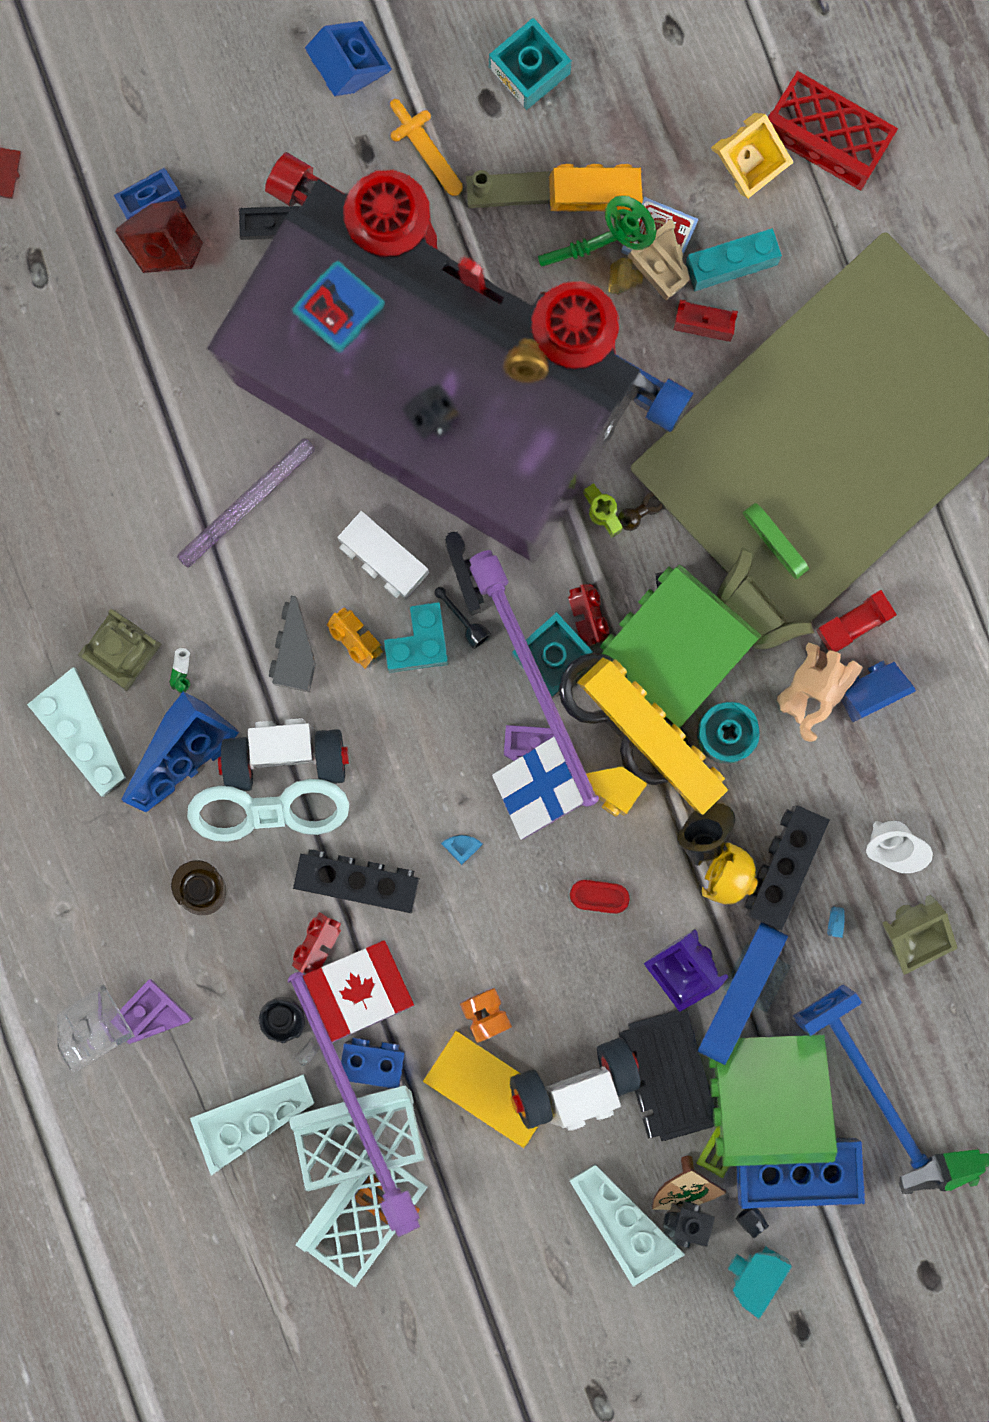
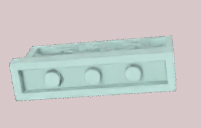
[289,1085,425,1192]
[296,1151,428,1287]

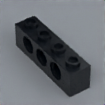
[744,805,830,930]
[293,849,420,914]

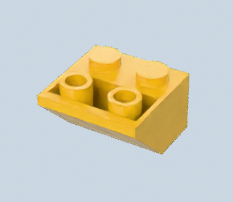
[586,767,647,817]

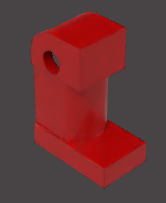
[816,590,897,652]

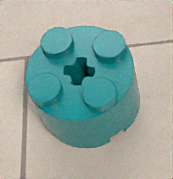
[696,702,760,764]

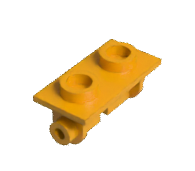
[326,607,384,669]

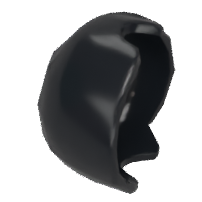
[258,997,305,1044]

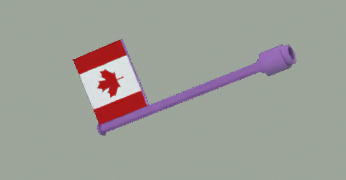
[288,940,420,1237]

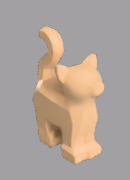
[777,642,863,742]

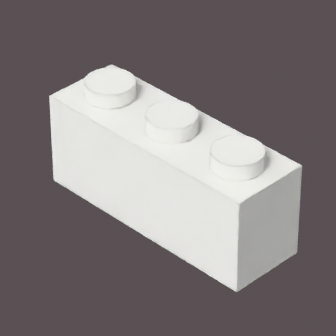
[338,511,429,599]

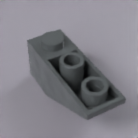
[269,595,316,693]

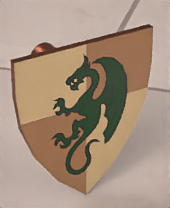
[652,1156,727,1210]

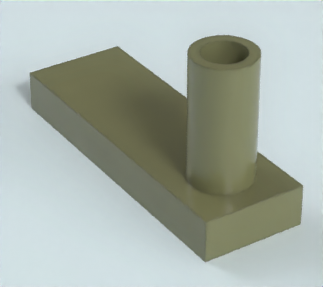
[466,170,552,208]

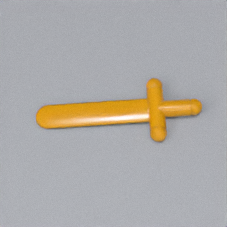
[390,99,463,196]

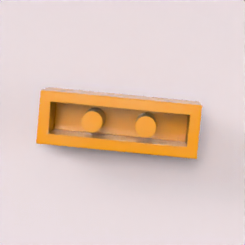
[549,164,643,211]

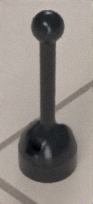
[434,587,491,649]

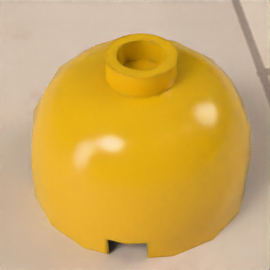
[702,842,758,904]

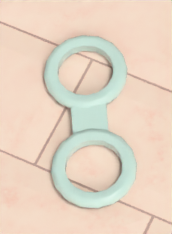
[187,779,349,842]

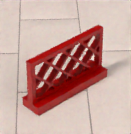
[768,70,898,191]

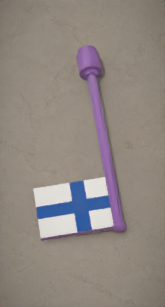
[469,550,599,840]

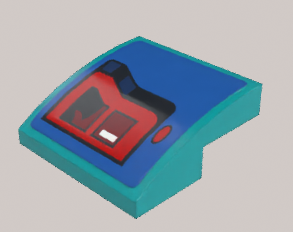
[292,260,385,353]

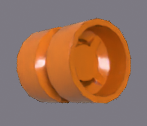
[460,988,512,1043]

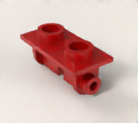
[568,584,609,647]
[292,912,341,974]

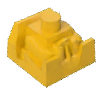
[711,113,793,198]

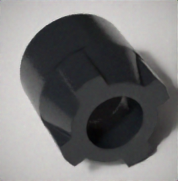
[736,1208,769,1238]

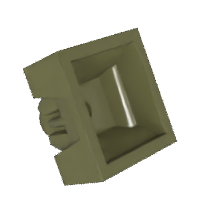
[78,609,162,691]
[882,895,958,975]

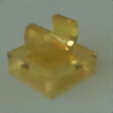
[608,258,643,295]

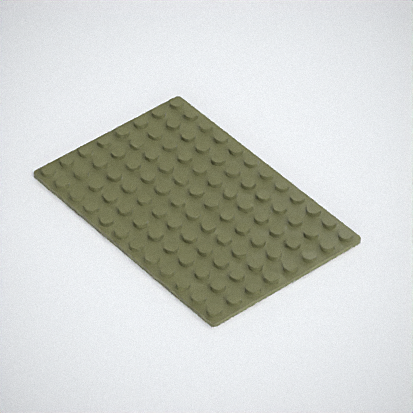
[631,232,989,623]

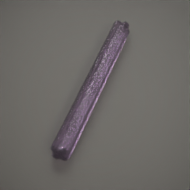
[177,438,315,567]

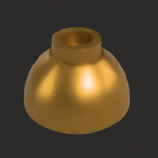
[503,339,548,382]

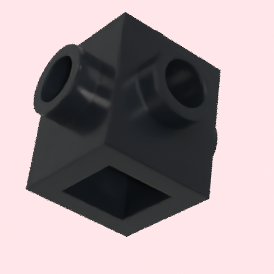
[401,383,460,440]
[663,1201,715,1248]

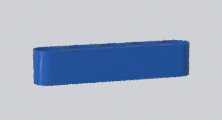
[698,922,788,1065]

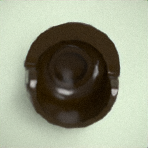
[171,860,226,916]

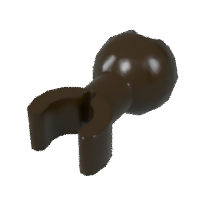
[618,492,663,531]

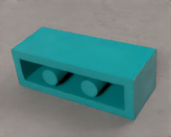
[685,228,782,292]

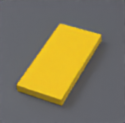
[423,1030,538,1148]

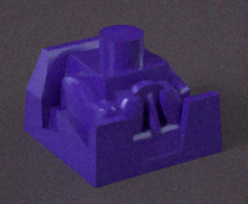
[643,929,728,1012]

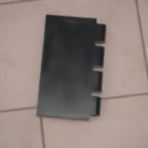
[618,1008,715,1142]

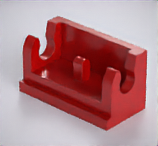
[673,299,738,342]

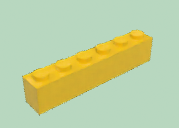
[577,658,728,815]

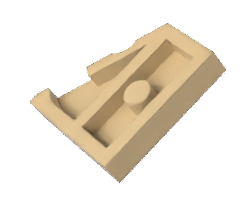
[627,219,690,301]

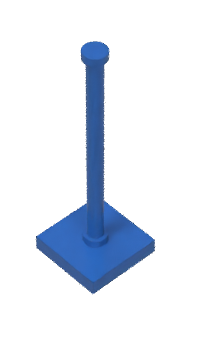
[793,984,928,1169]

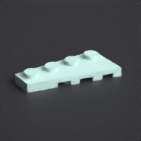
[27,667,126,797]
[190,1074,315,1176]
[569,1164,685,1287]

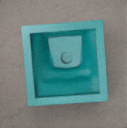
[727,1246,792,1319]

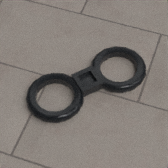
[559,653,689,785]

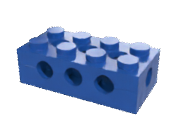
[736,1138,865,1209]

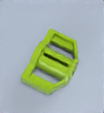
[583,483,623,538]

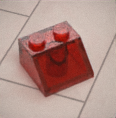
[115,201,203,273]

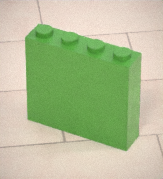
[600,564,761,728]
[708,1035,837,1166]

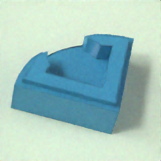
[441,835,483,865]
[827,906,845,938]

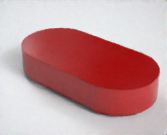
[570,880,630,914]

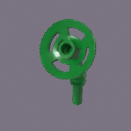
[538,196,656,267]

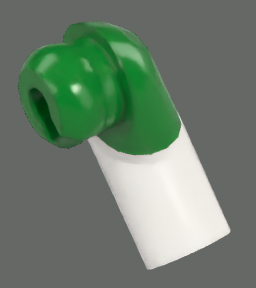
[169,648,191,693]

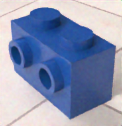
[341,1037,405,1088]

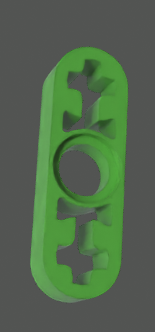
[743,503,809,579]

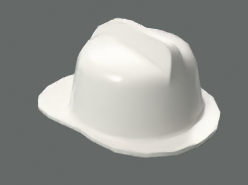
[866,821,933,873]

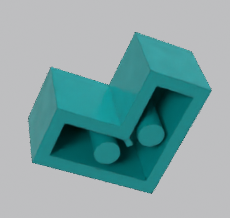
[384,602,448,673]

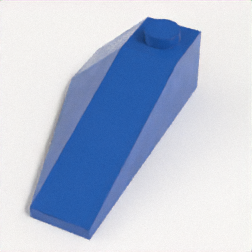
[122,691,239,812]

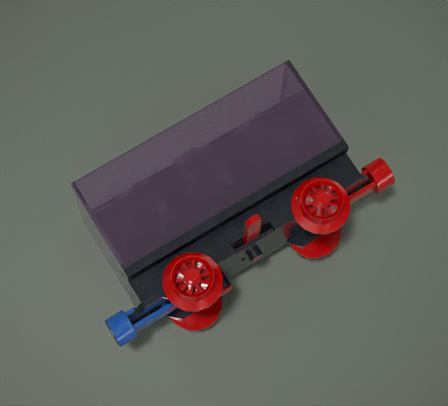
[206,152,694,564]

